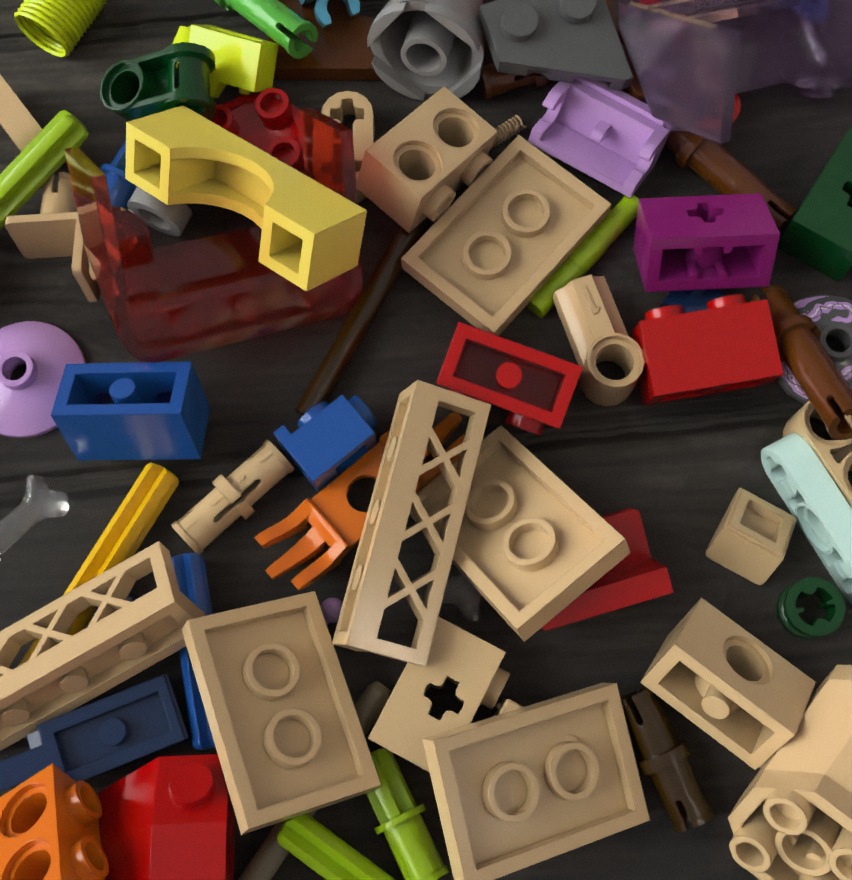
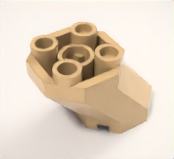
[728,665,852,880]

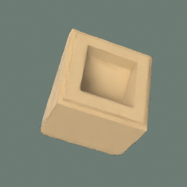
[706,487,797,585]

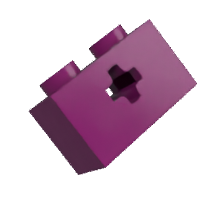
[633,193,780,292]

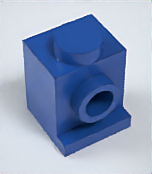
[273,395,379,493]

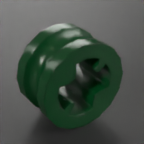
[776,577,846,639]

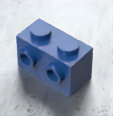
[51,361,211,461]

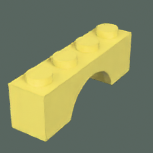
[125,105,367,292]

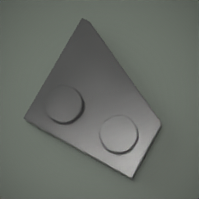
[478,0,633,90]

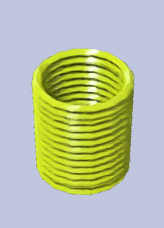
[14,0,107,57]

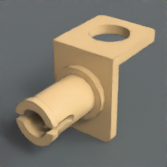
[5,172,102,302]

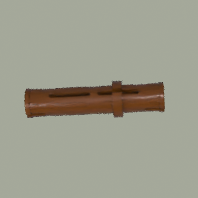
[650,93,797,229]
[751,285,852,440]

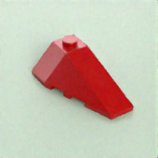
[99,754,236,880]

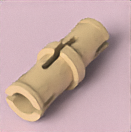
[171,439,295,555]

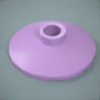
[0,321,86,438]

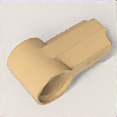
[553,274,645,406]

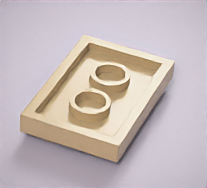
[401,135,612,336]
[409,426,631,642]
[182,591,381,835]
[422,683,650,880]

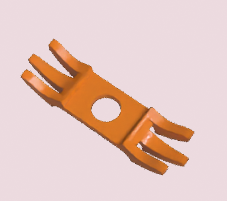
[254,411,465,591]

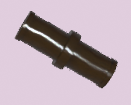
[621,687,716,833]

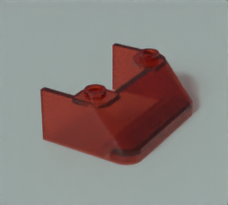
[65,107,363,363]

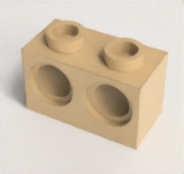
[356,86,498,233]

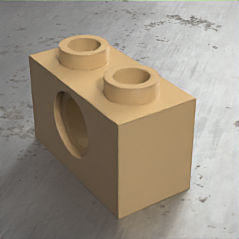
[640,597,816,770]

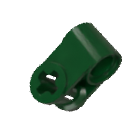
[99,42,216,121]

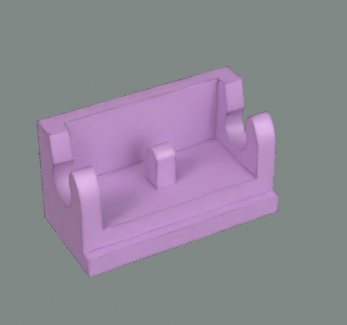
[528,77,676,198]

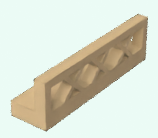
[332,380,491,667]
[0,541,205,751]

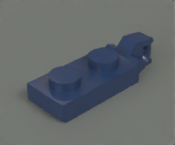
[0,674,192,792]

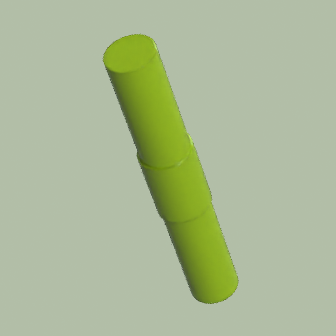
[527,195,639,318]

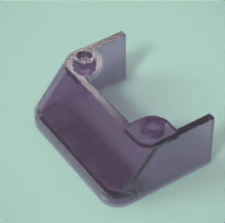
[618,0,852,143]

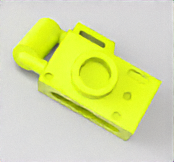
[172,24,279,98]

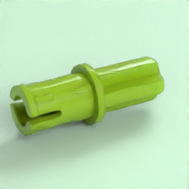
[366,748,449,880]

